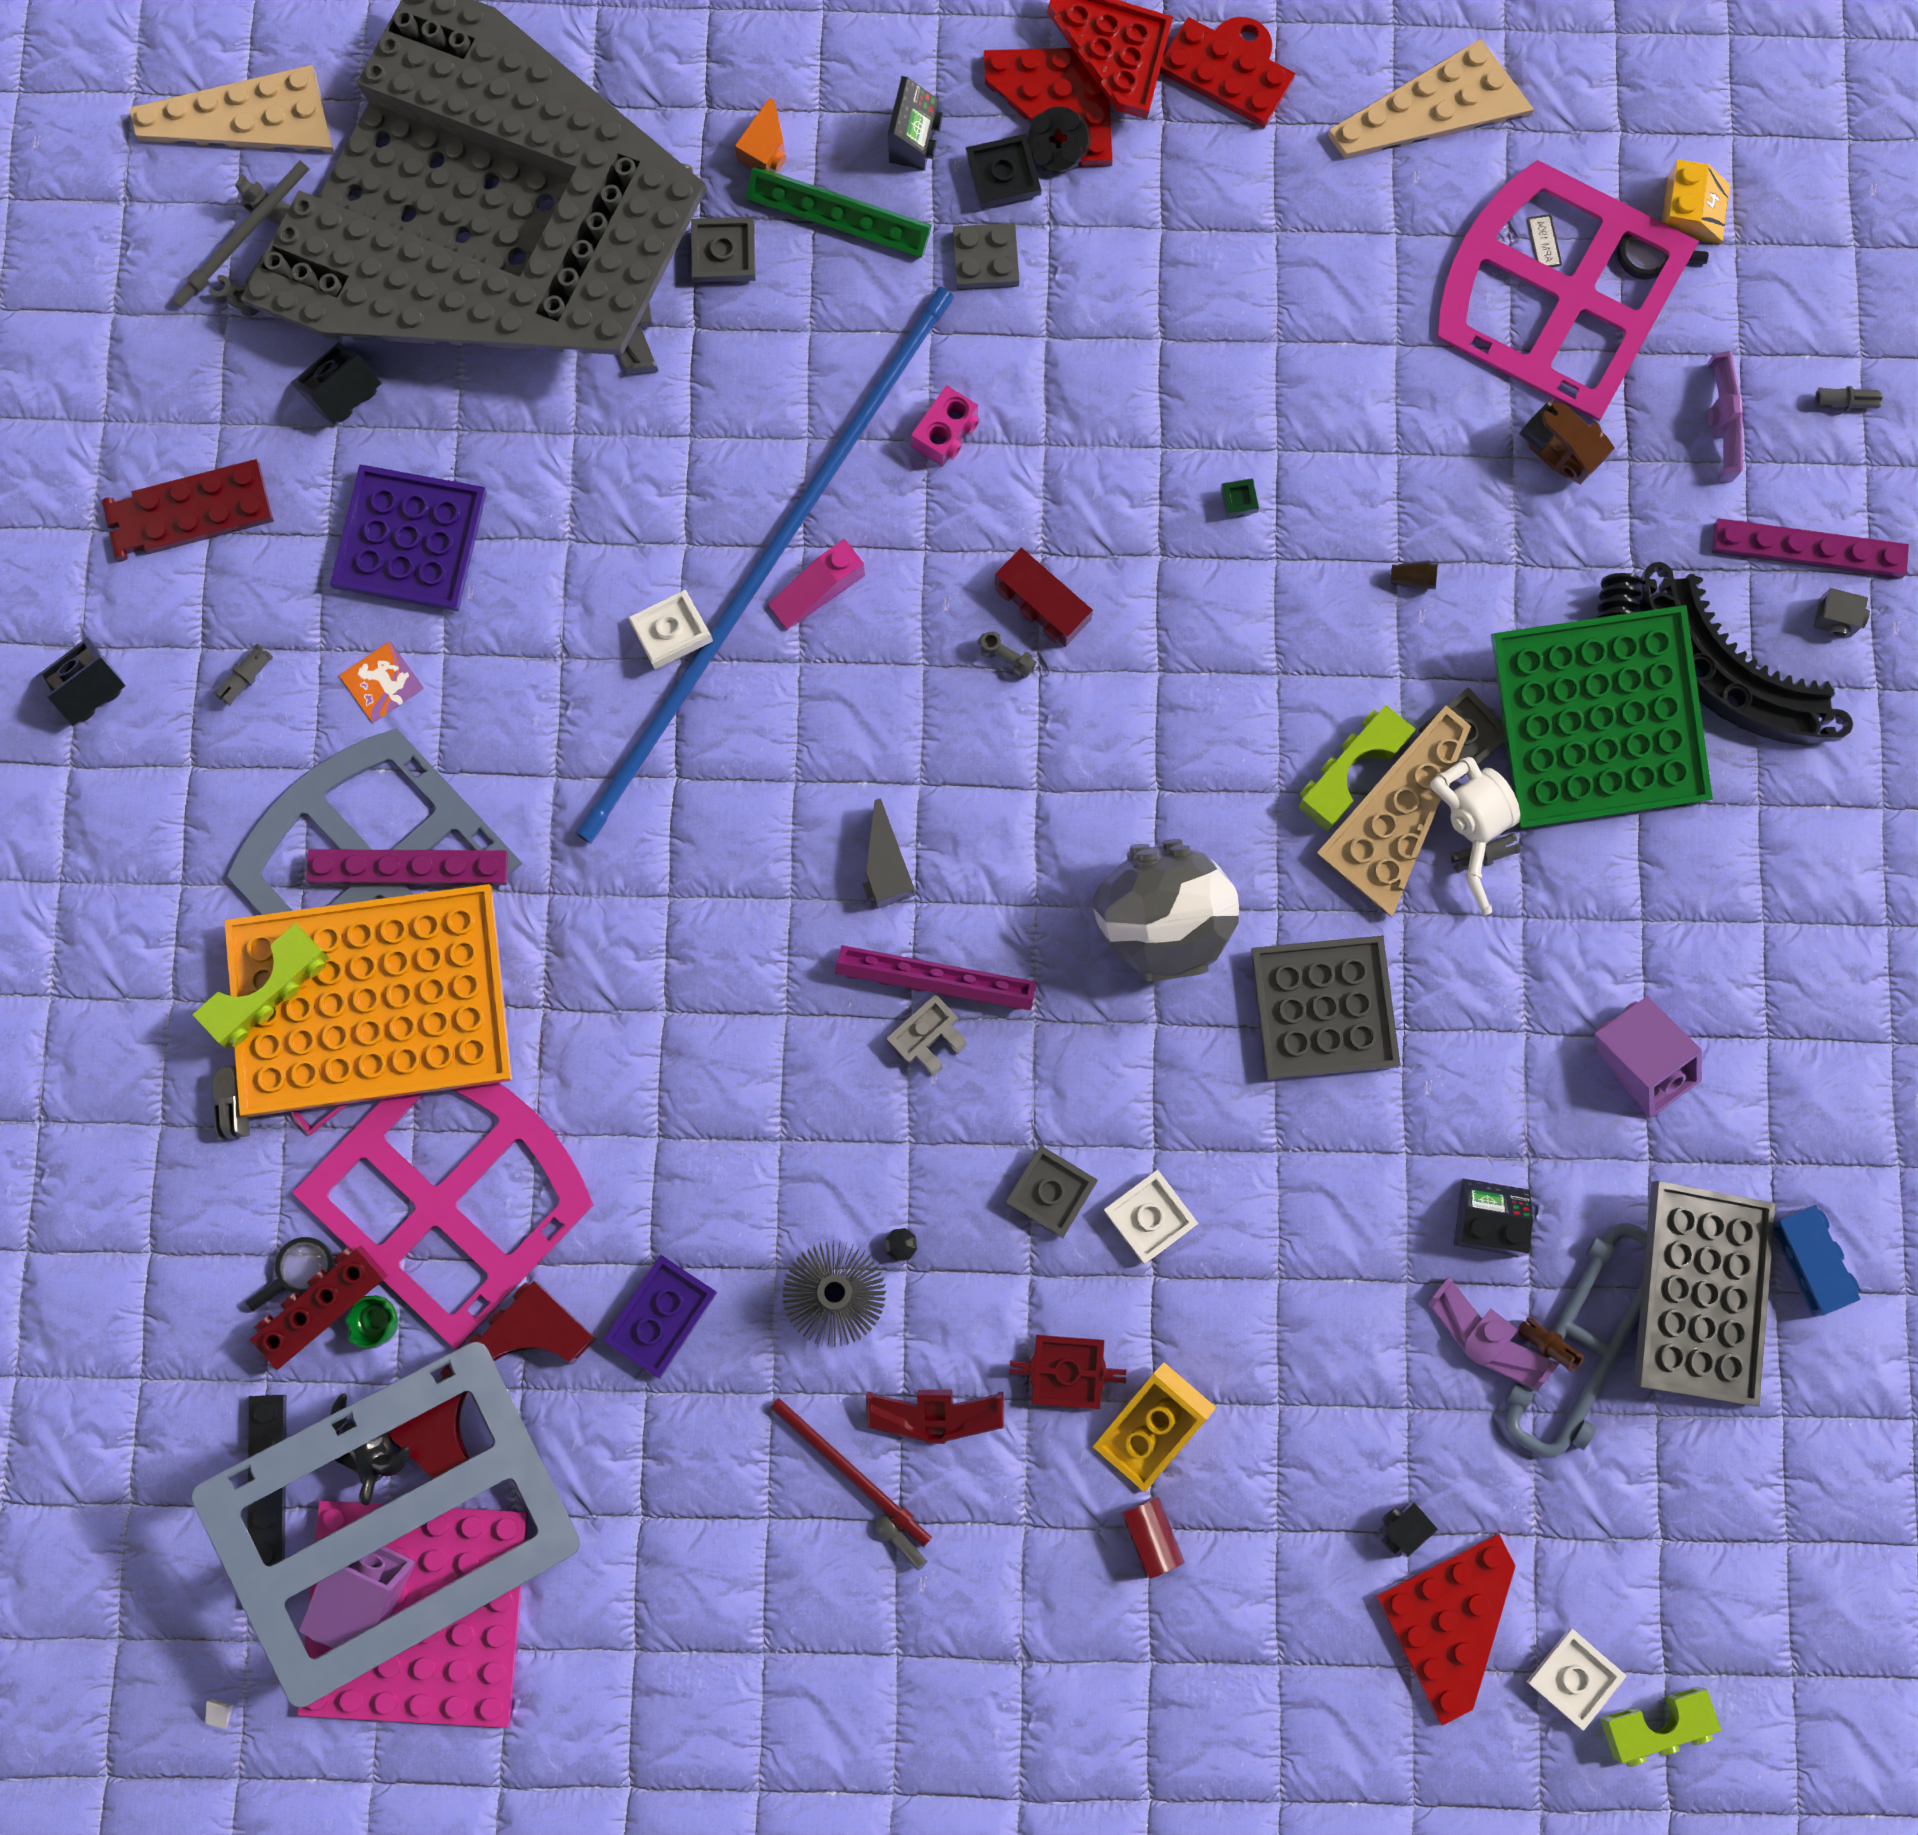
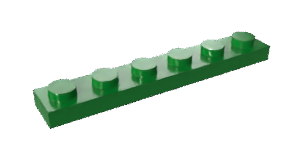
[745,166,932,258]

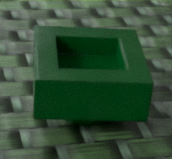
[1220,478,1259,518]

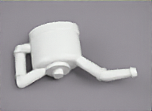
[1430,757,1520,916]

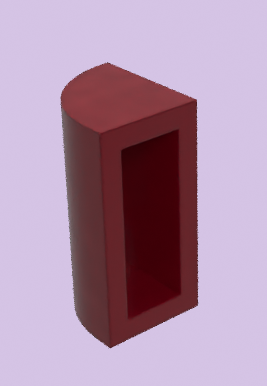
[1121,1496,1185,1579]

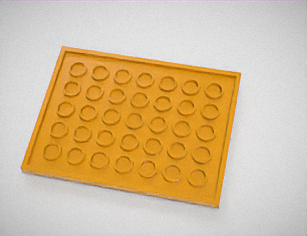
[224,884,512,1118]

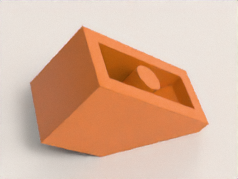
[735,97,786,172]

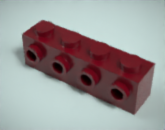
[250,1245,388,1370]

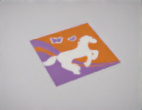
[339,641,424,723]

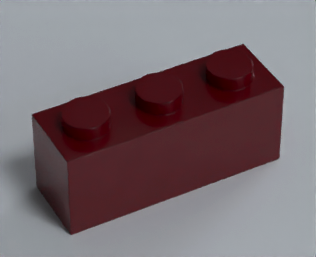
[994,547,1093,647]

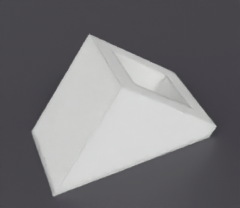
[205,1699,234,1730]

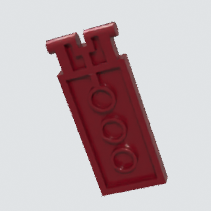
[101,459,274,562]

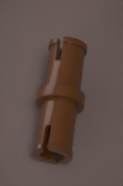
[1518,1317,1584,1372]

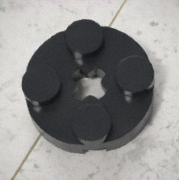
[1028,106,1091,172]

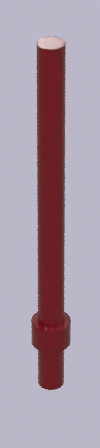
[770,1398,932,1548]

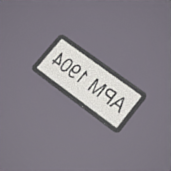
[1527,214,1562,267]

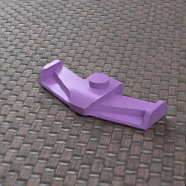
[1707,351,1743,483]
[1428,1277,1560,1391]

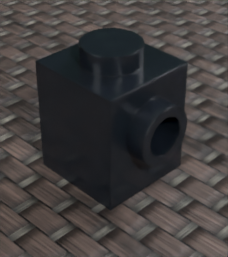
[1378,1502,1438,1557]

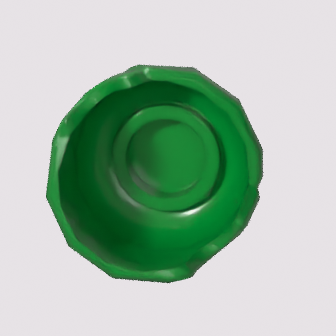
[345,1295,398,1349]

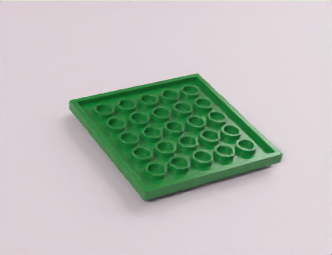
[1491,605,1713,828]

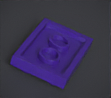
[602,1254,718,1379]

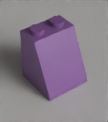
[1595,996,1702,1119]
[299,1546,416,1648]

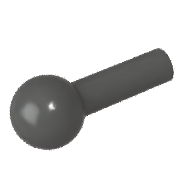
[875,1514,928,1571]

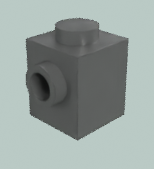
[1814,588,1870,638]

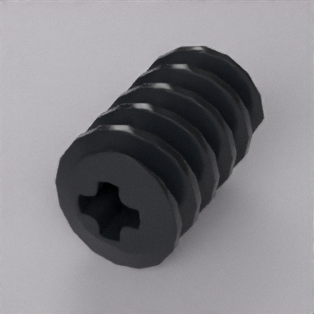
[1596,573,1643,618]

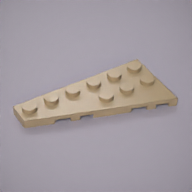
[1328,39,1534,160]
[130,65,335,153]
[1316,705,1471,918]

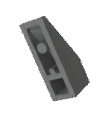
[862,798,915,909]

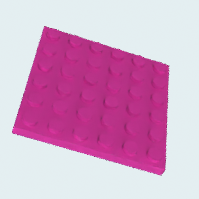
[297,1500,528,1728]

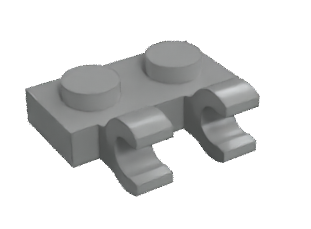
[887,994,967,1076]

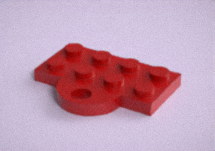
[1159,17,1296,128]

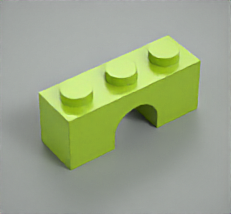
[1600,1686,1722,1767]

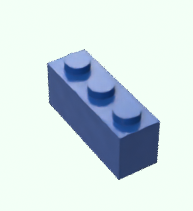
[1773,1205,1861,1317]

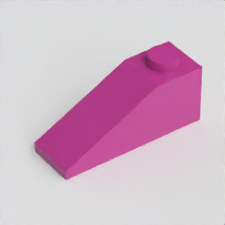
[768,539,865,630]

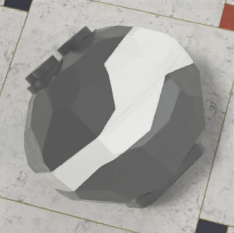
[1093,839,1239,981]

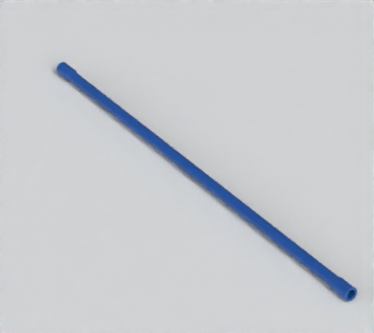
[575,287,954,844]

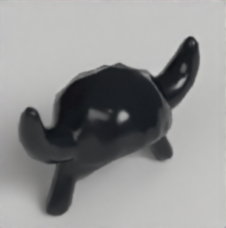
[329,1393,410,1505]

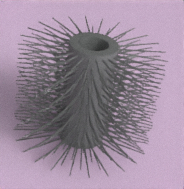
[782,1240,886,1347]

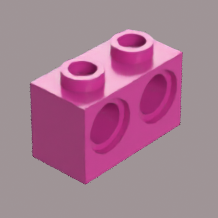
[911,385,980,467]

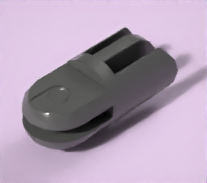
[212,1065,250,1140]

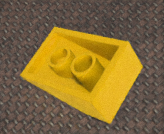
[1093,1362,1216,1493]

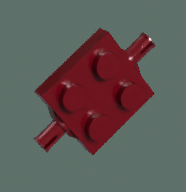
[1009,1335,1127,1409]

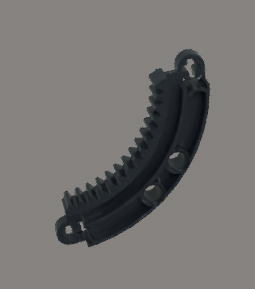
[1639,562,1853,746]

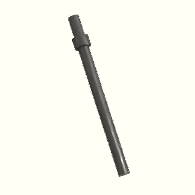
[172,160,310,308]

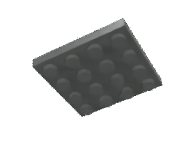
[1251,935,1401,1080]

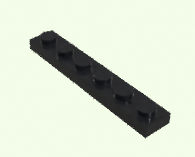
[247,1395,287,1566]

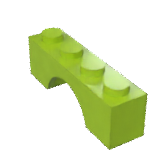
[1298,705,1416,832]
[192,923,329,1050]

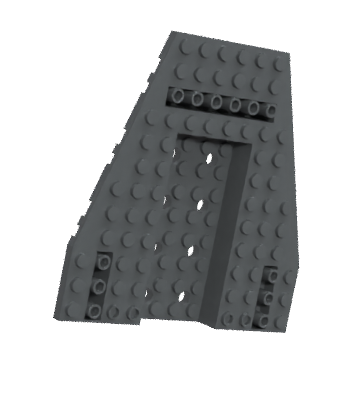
[241,0,707,355]

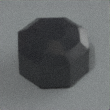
[885,1228,917,1262]

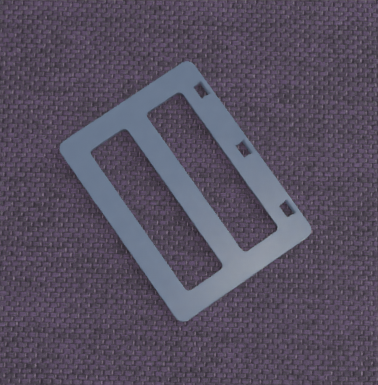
[191,1342,580,1707]

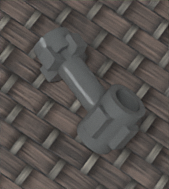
[978,631,1037,678]

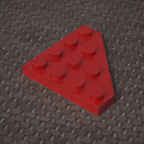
[1047,0,1173,120]
[984,48,1113,167]
[1375,1533,1516,1726]

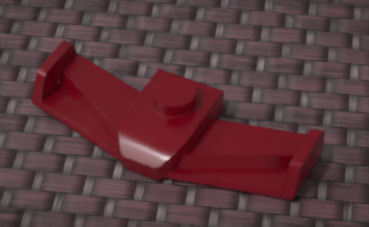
[866,1390,1004,1444]

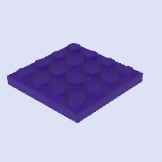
[330,464,487,612]

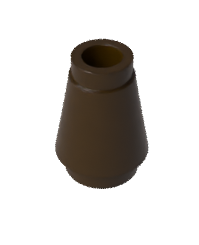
[1391,560,1438,592]

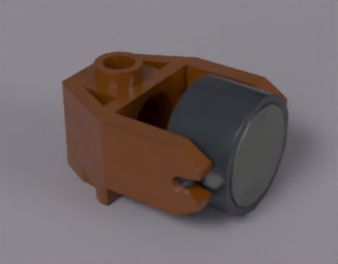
[1519,398,1615,485]

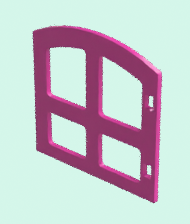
[1437,160,1699,422]
[292,1083,594,1350]

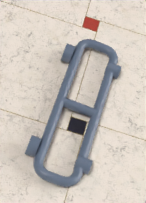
[1505,1223,1647,1458]

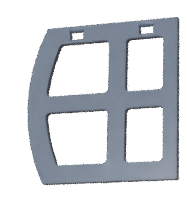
[227,728,523,915]

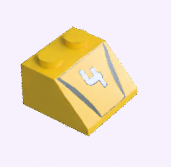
[1661,159,1730,244]

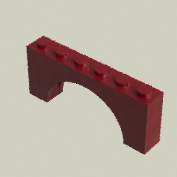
[388,1281,597,1478]

